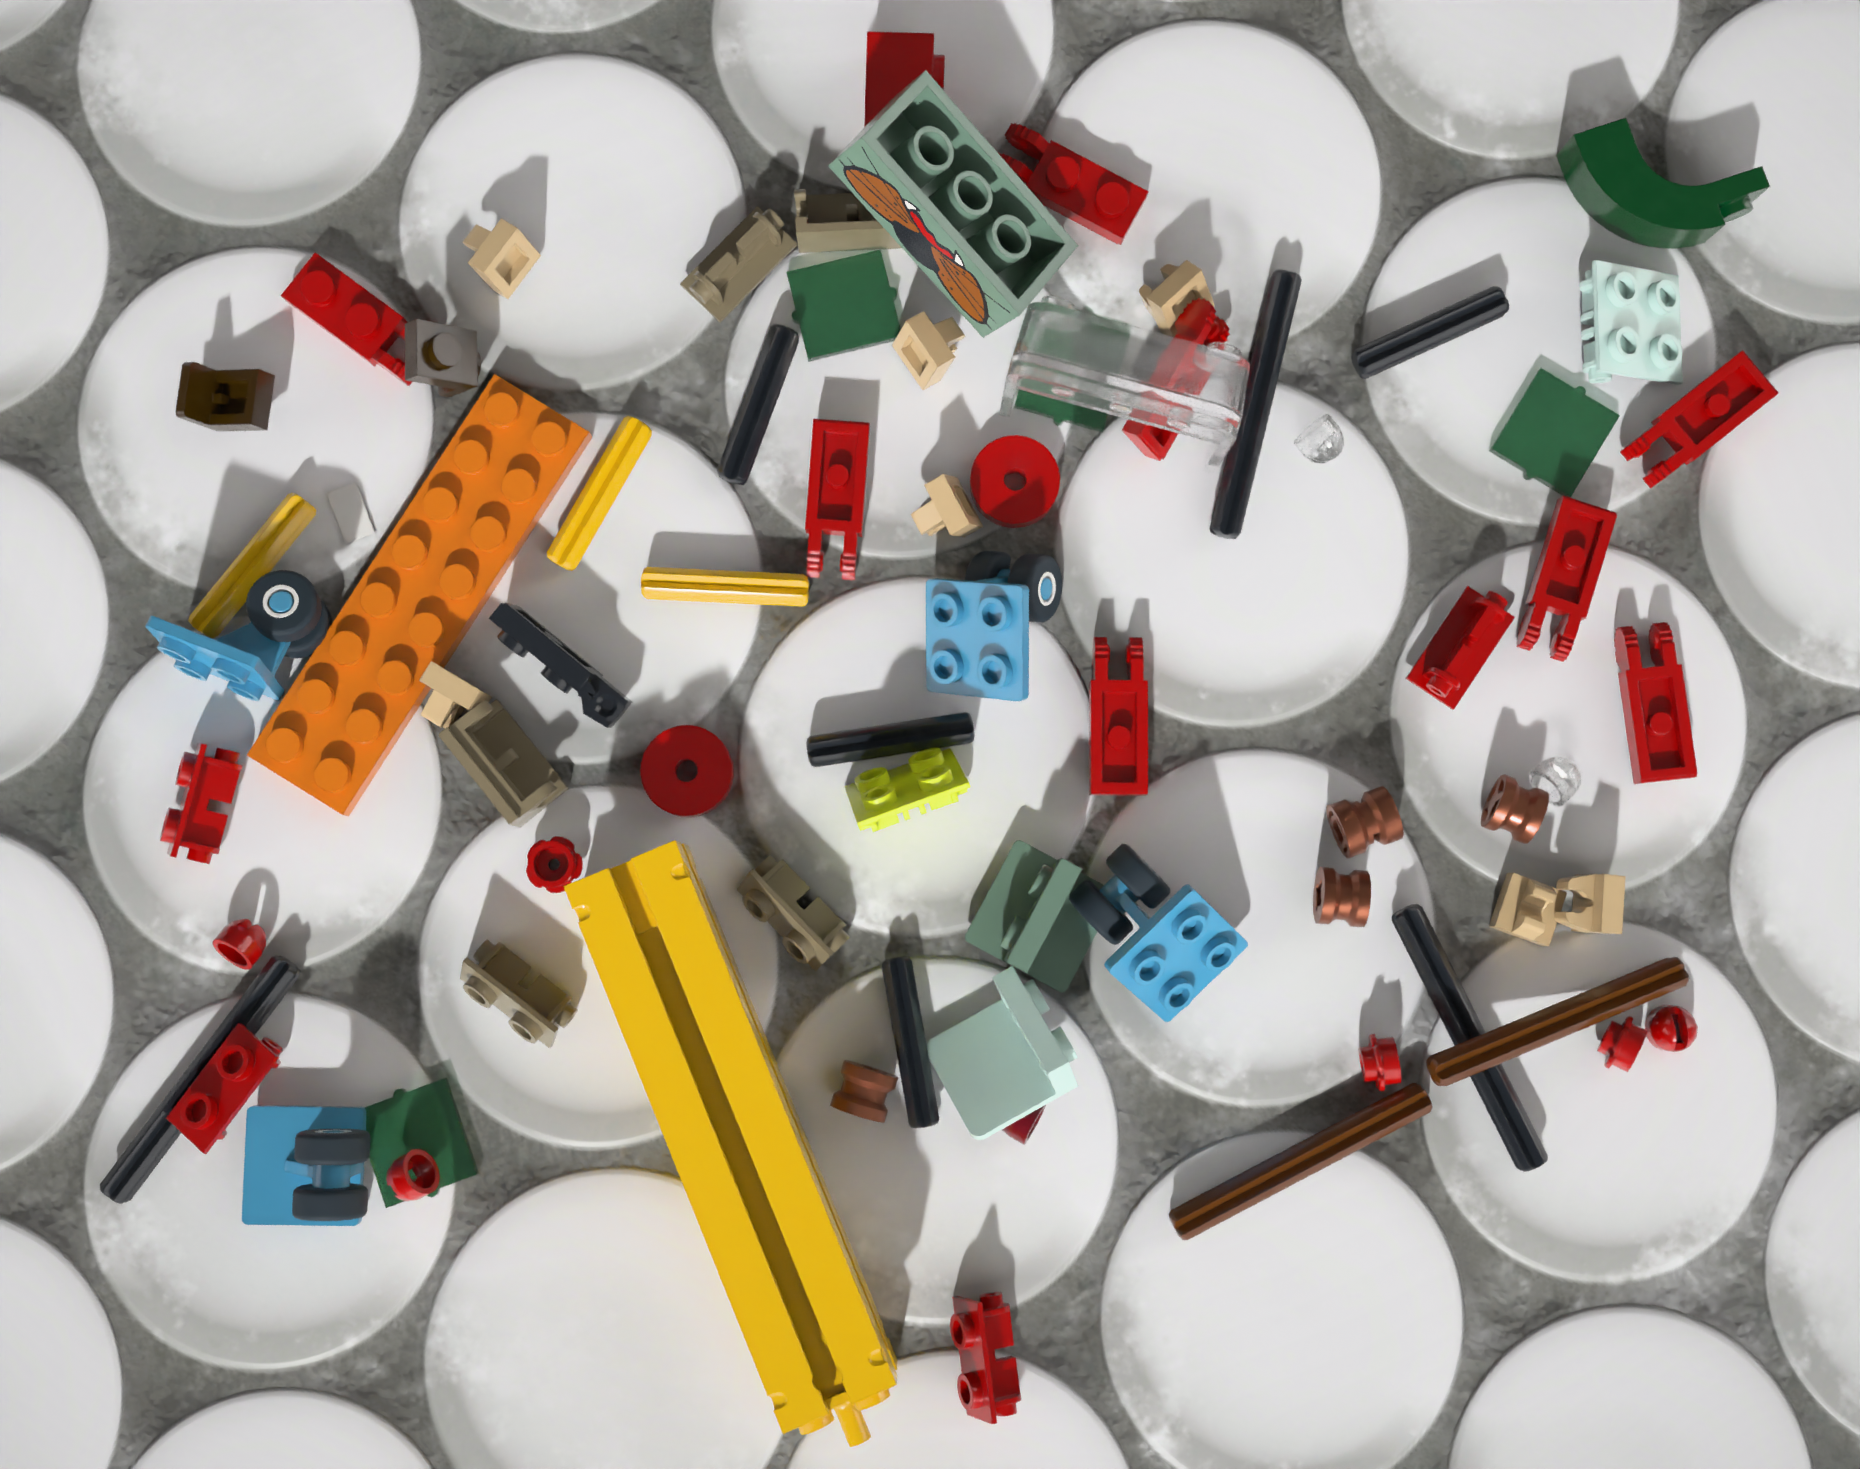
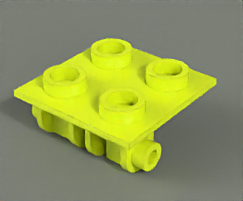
[844,748,970,832]

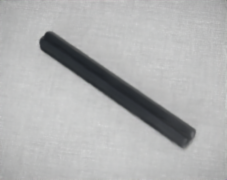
[1209,270,1302,539]
[1391,904,1548,1172]
[100,955,301,1204]

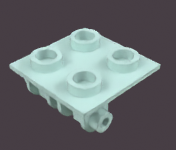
[1579,260,1683,385]

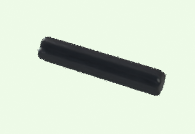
[1351,286,1509,379]
[717,324,799,485]
[806,712,975,767]
[882,956,939,1128]

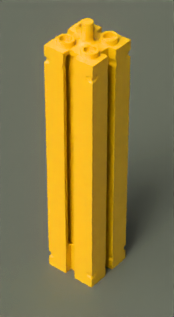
[563,840,898,1447]

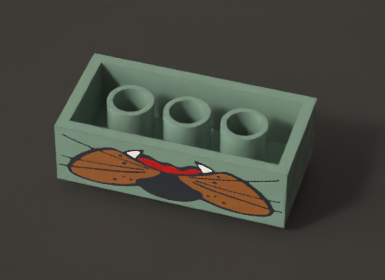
[828,70,1078,338]

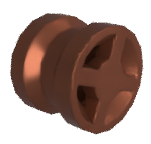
[1481,774,1549,844]
[1313,867,1371,927]
[830,1060,898,1123]

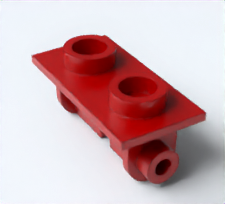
[1405,586,1515,710]
[160,743,243,864]
[166,1023,283,1154]
[950,1292,1021,1424]

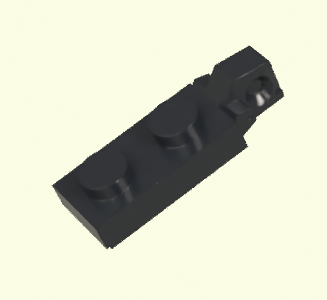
[488,602,632,728]

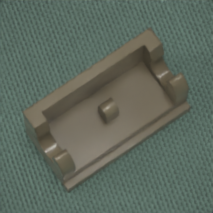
[794,189,901,253]
[438,699,569,828]

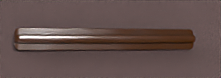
[1426,957,1689,1086]
[1169,1083,1433,1240]

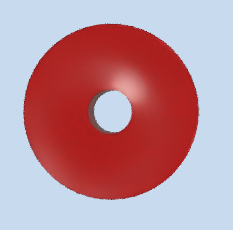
[970,435,1060,528]
[640,725,734,817]

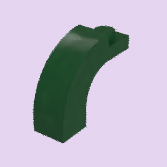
[1556,118,1770,249]

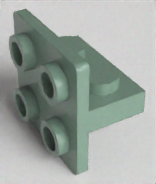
[965,840,1104,992]

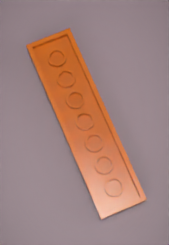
[247,374,592,816]

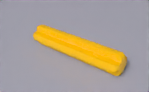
[547,416,652,571]
[188,492,316,638]
[641,567,809,606]

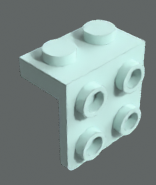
[926,966,1078,1140]

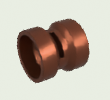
[1326,786,1404,858]

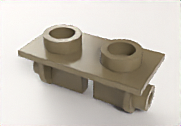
[680,206,798,323]
[737,855,850,971]
[460,939,578,1048]

